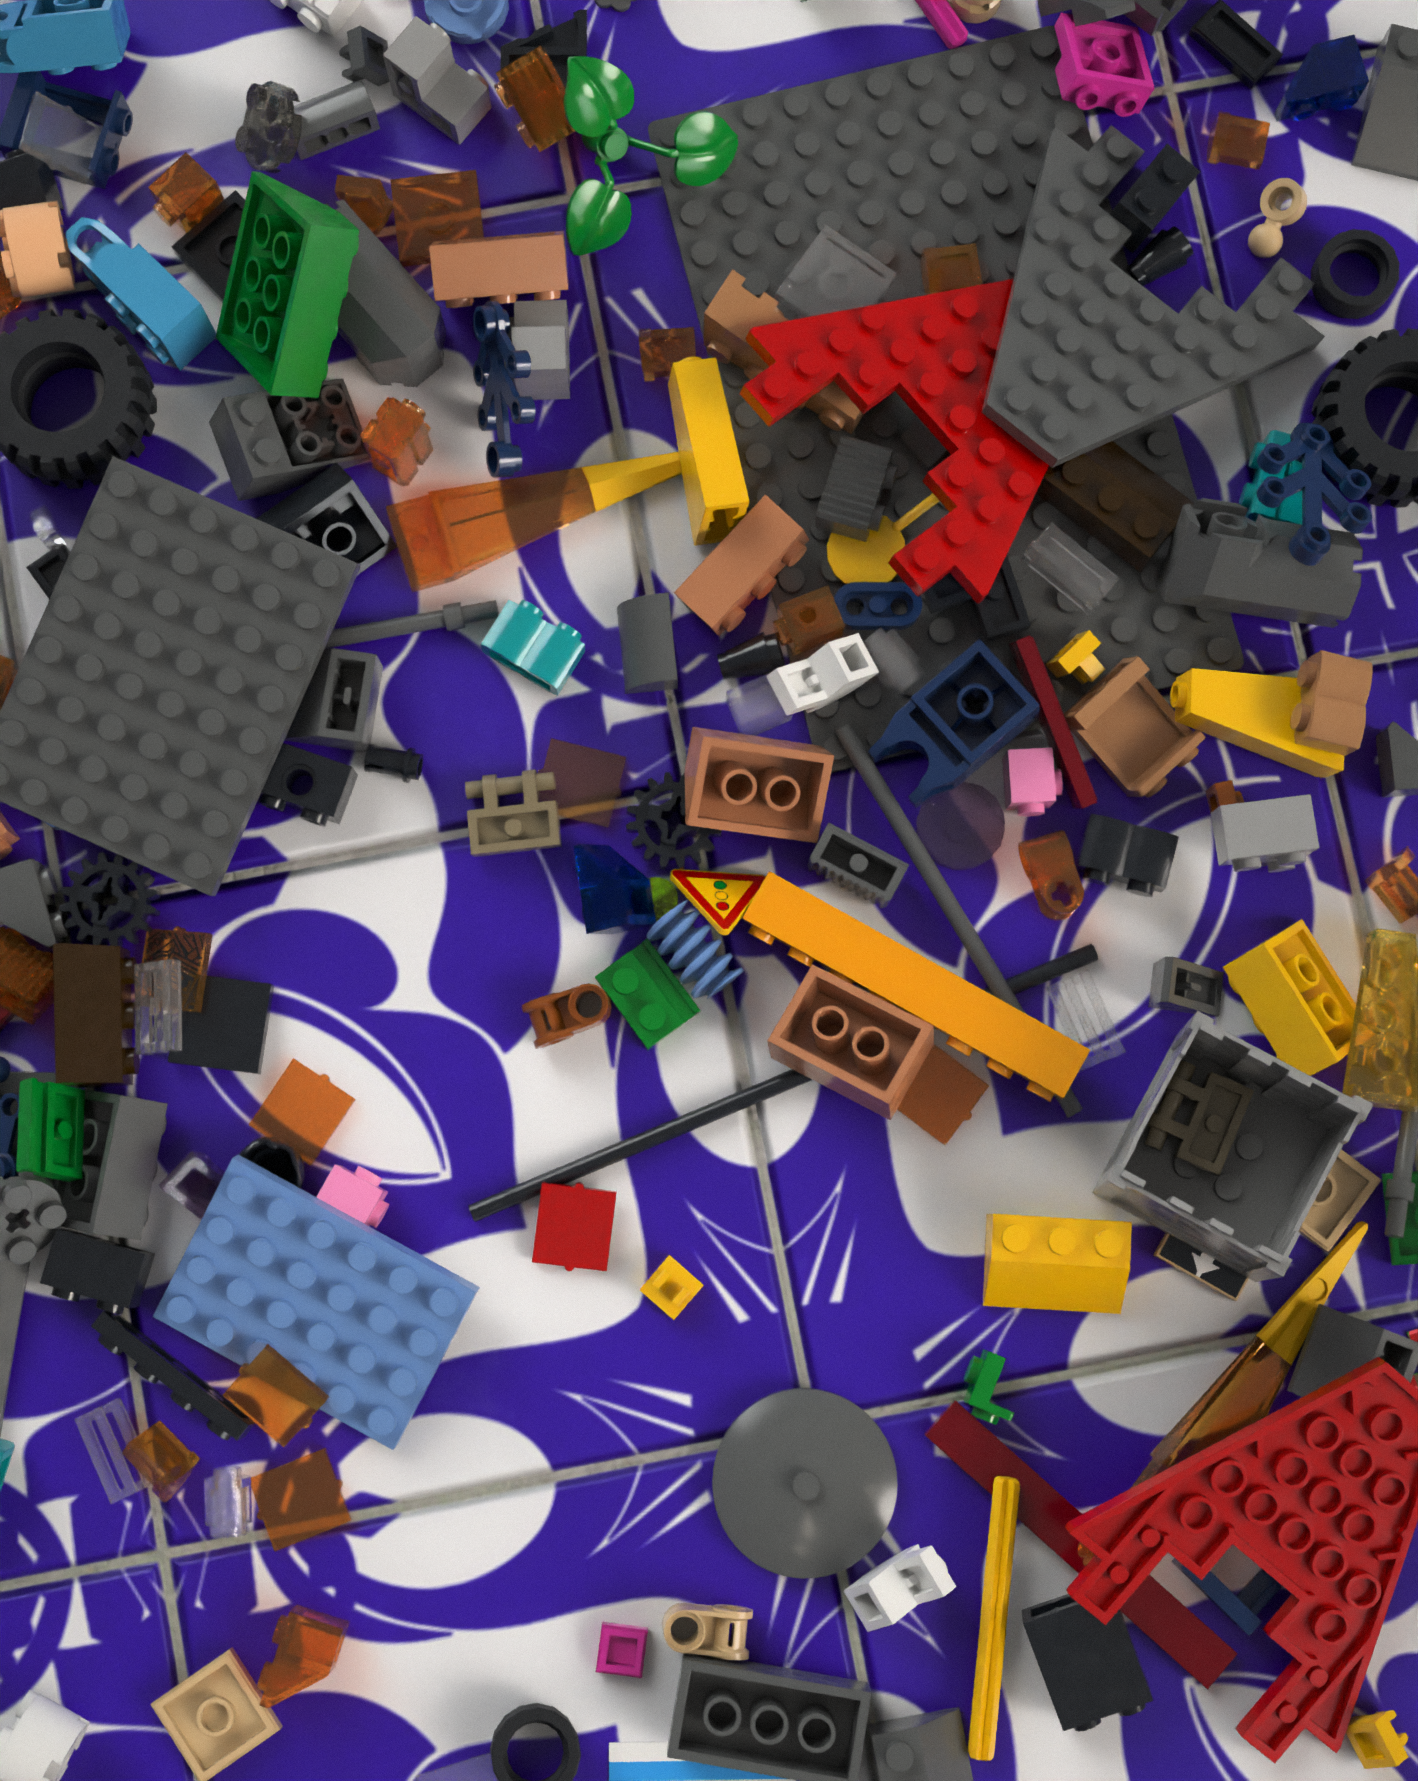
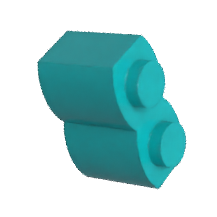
[481,600,585,696]

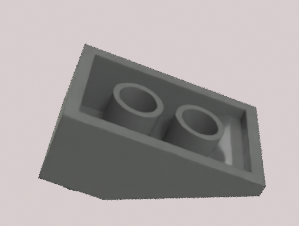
[1351,23,1418,181]

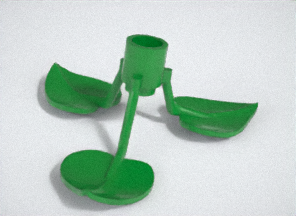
[564,56,738,256]

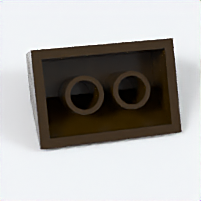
[1036,441,1195,572]
[53,943,140,1088]

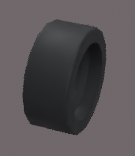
[1311,229,1400,319]
[490,1703,581,1781]

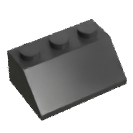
[53,1089,168,1240]
[867,1707,973,1781]

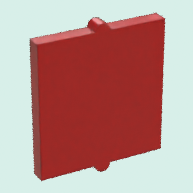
[532,1182,617,1271]

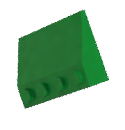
[215,171,360,398]

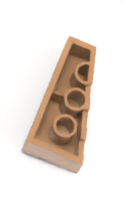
[704,269,866,434]

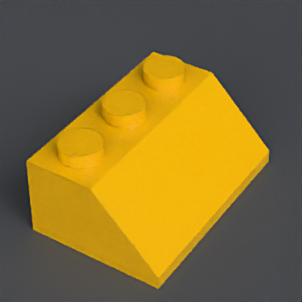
[1223,919,1374,1076]
[983,1214,1132,1314]

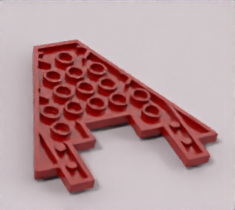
[740,279,1049,604]
[1065,1357,1418,1764]

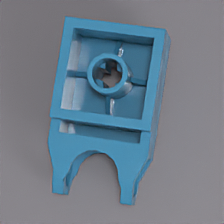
[0,0,131,75]
[66,217,216,371]

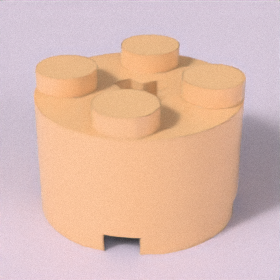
[0,201,76,298]

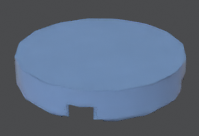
[424,0,509,45]

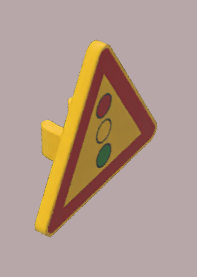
[670,869,766,935]

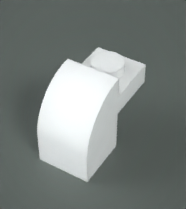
[766,633,879,716]
[844,1544,956,1632]

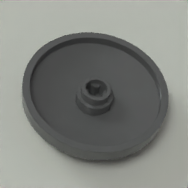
[712,1388,898,1579]

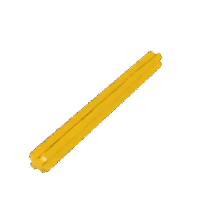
[968,1476,1020,1761]

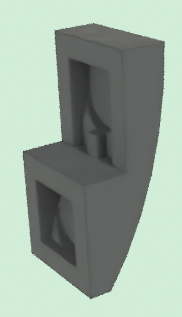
[1038,0,1136,27]

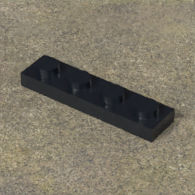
[91,1311,257,1441]

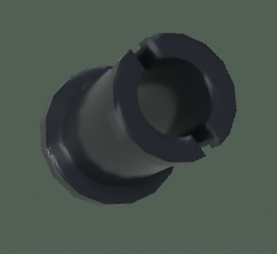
[364,744,423,783]

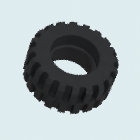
[0,309,157,489]
[1311,328,1418,508]

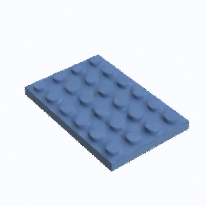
[153,1155,480,1450]

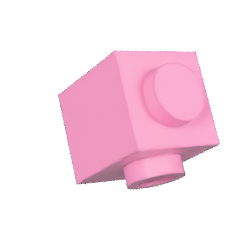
[1002,747,1063,817]
[317,1164,389,1228]

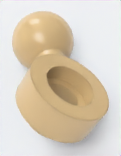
[1248,178,1307,258]

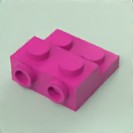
[1054,12,1155,117]

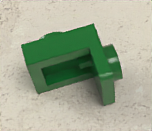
[963,1349,1014,1425]

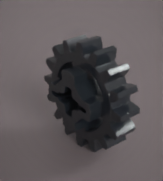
[626,772,722,870]
[59,852,161,947]

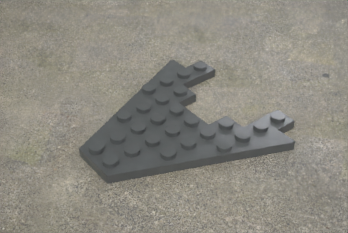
[982,125,1325,468]

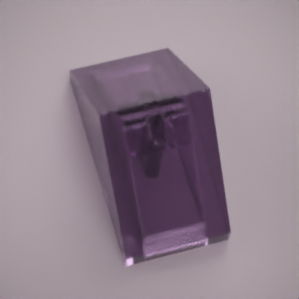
[159,1151,225,1220]

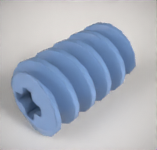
[646,900,744,999]

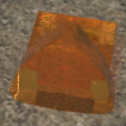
[1207,111,1270,170]
[335,175,394,236]
[921,243,982,295]
[639,327,696,381]
[1365,846,1418,924]
[122,1420,200,1503]

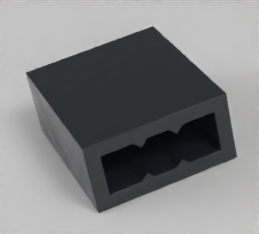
[1022,1594,1153,1732]

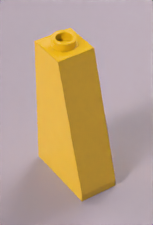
[668,356,749,546]
[1170,668,1344,778]

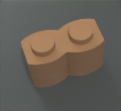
[1290,650,1373,756]

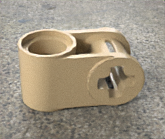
[662,1602,753,1660]

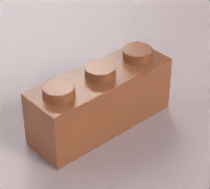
[674,495,809,636]

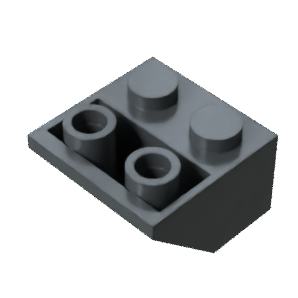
[284,648,383,752]
[1287,1304,1418,1397]

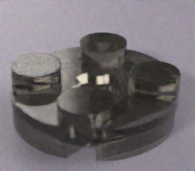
[235,81,302,174]

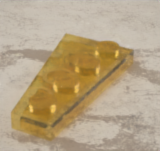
[1342,928,1418,1112]

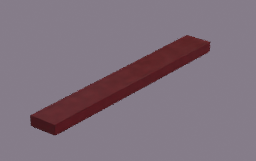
[924,1399,1238,1689]

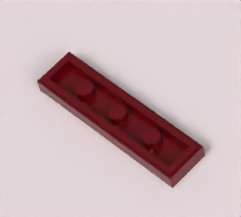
[1008,635,1098,809]

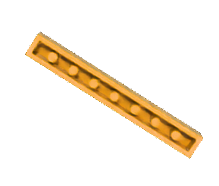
[743,871,1090,1102]

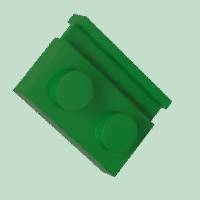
[595,938,701,1050]
[16,1077,85,1182]

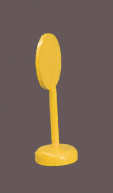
[827,454,951,585]

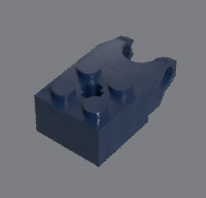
[868,639,1040,808]

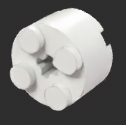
[0,1690,90,1781]

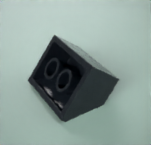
[256,462,397,575]

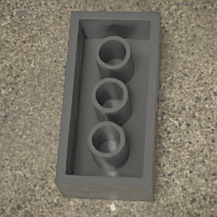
[667,1653,872,1781]

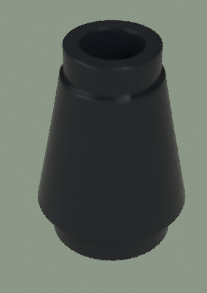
[1126,226,1194,286]
[717,632,785,680]

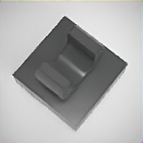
[339,25,390,86]

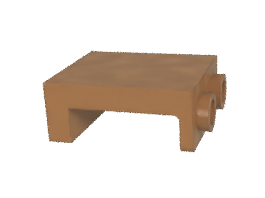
[1064,656,1206,798]

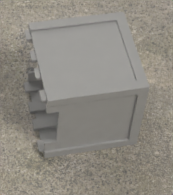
[1092,1011,1374,1282]

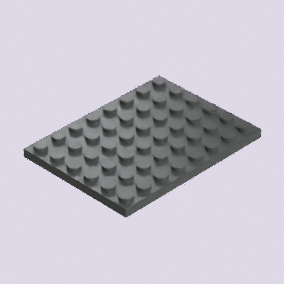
[0,456,361,896]

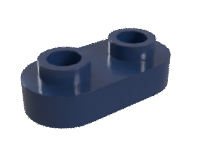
[832,582,922,630]

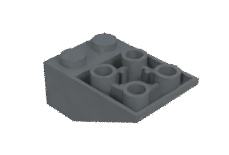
[209,378,373,501]

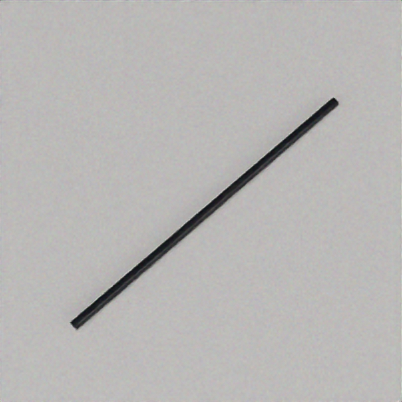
[468,944,1098,1222]

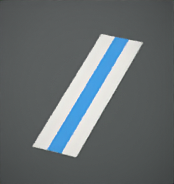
[609,1742,796,1781]

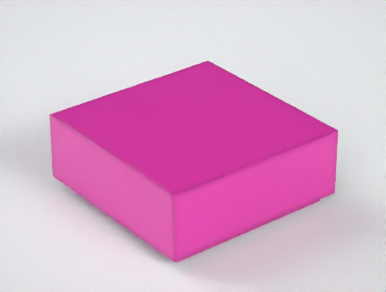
[596,1622,648,1678]

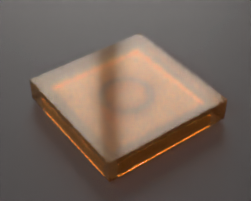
[390,170,484,267]

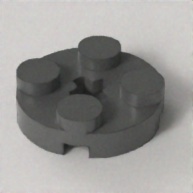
[0,1171,67,1264]

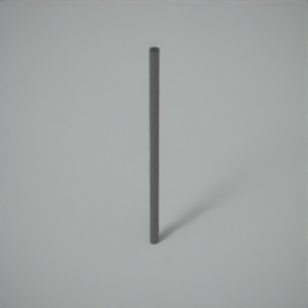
[835,723,1083,1118]

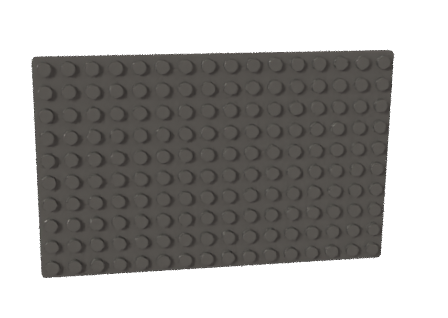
[648,26,1244,773]

